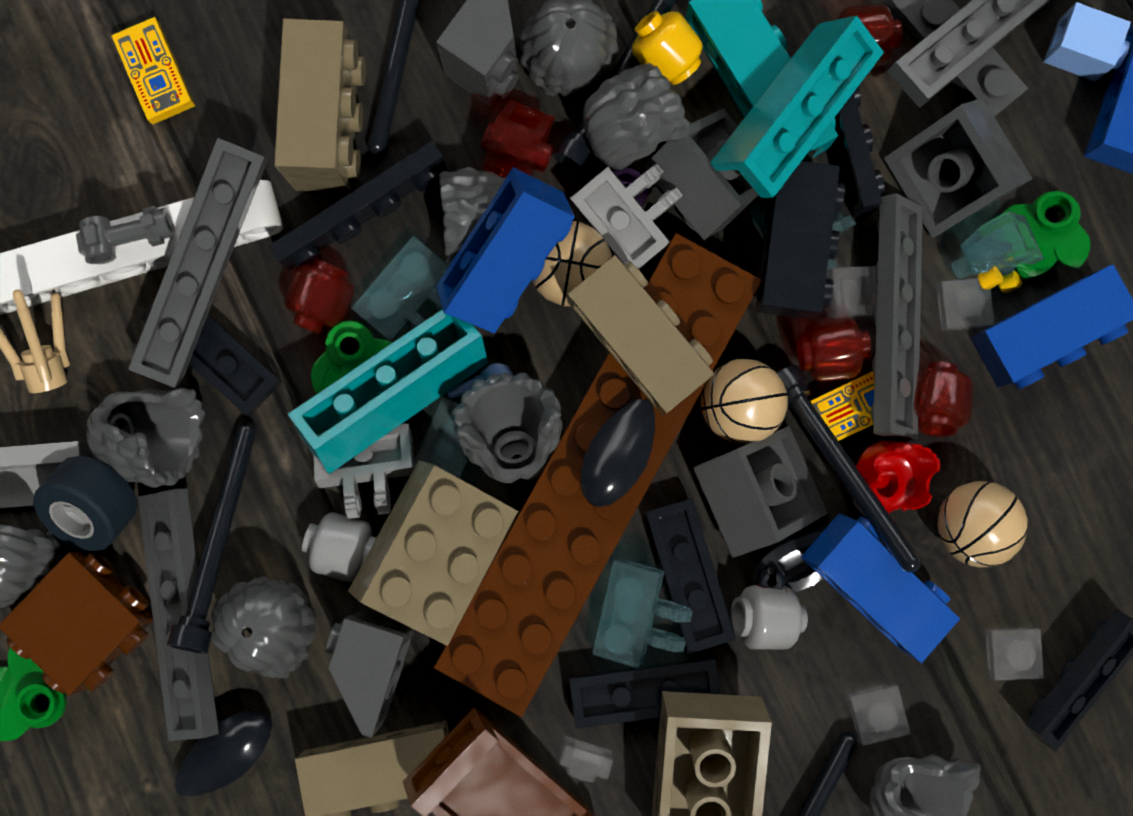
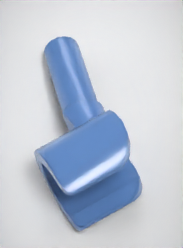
[447,363,514,399]

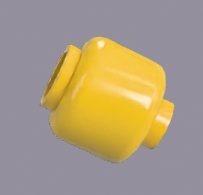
[632,11,703,85]

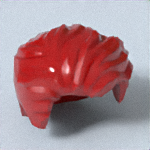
[856,440,940,513]

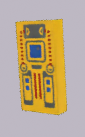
[111,17,196,125]
[811,371,875,441]

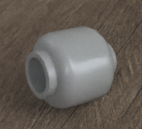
[302,512,377,582]
[730,585,808,650]

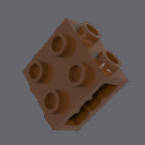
[0,551,153,696]

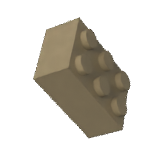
[274,19,366,193]
[348,460,519,646]
[652,691,772,816]

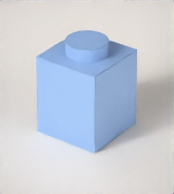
[1043,2,1131,82]

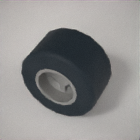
[33,455,138,551]

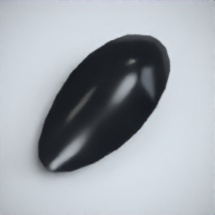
[580,399,655,507]
[753,524,829,593]
[175,711,272,796]

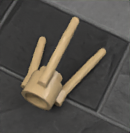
[0,289,70,393]

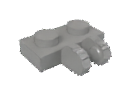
[570,164,683,269]
[313,423,415,519]

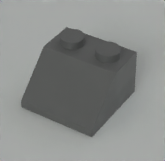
[436,0,519,107]
[884,98,1033,238]
[643,108,761,240]
[693,426,828,558]
[326,610,415,738]

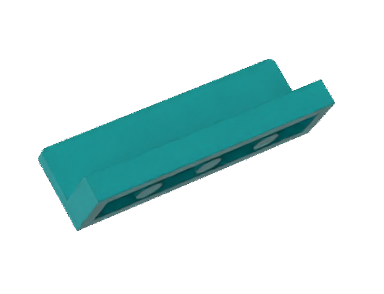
[710,15,884,198]

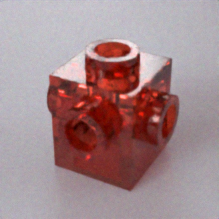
[481,99,555,178]

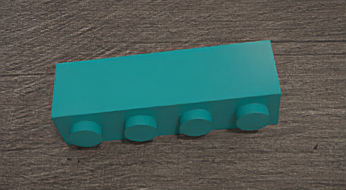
[685,0,838,162]
[288,309,488,474]

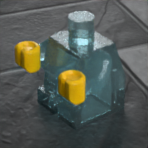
[951,211,1044,293]

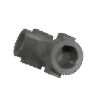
[76,206,175,264]

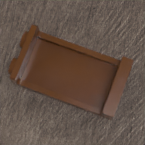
[402,707,596,816]

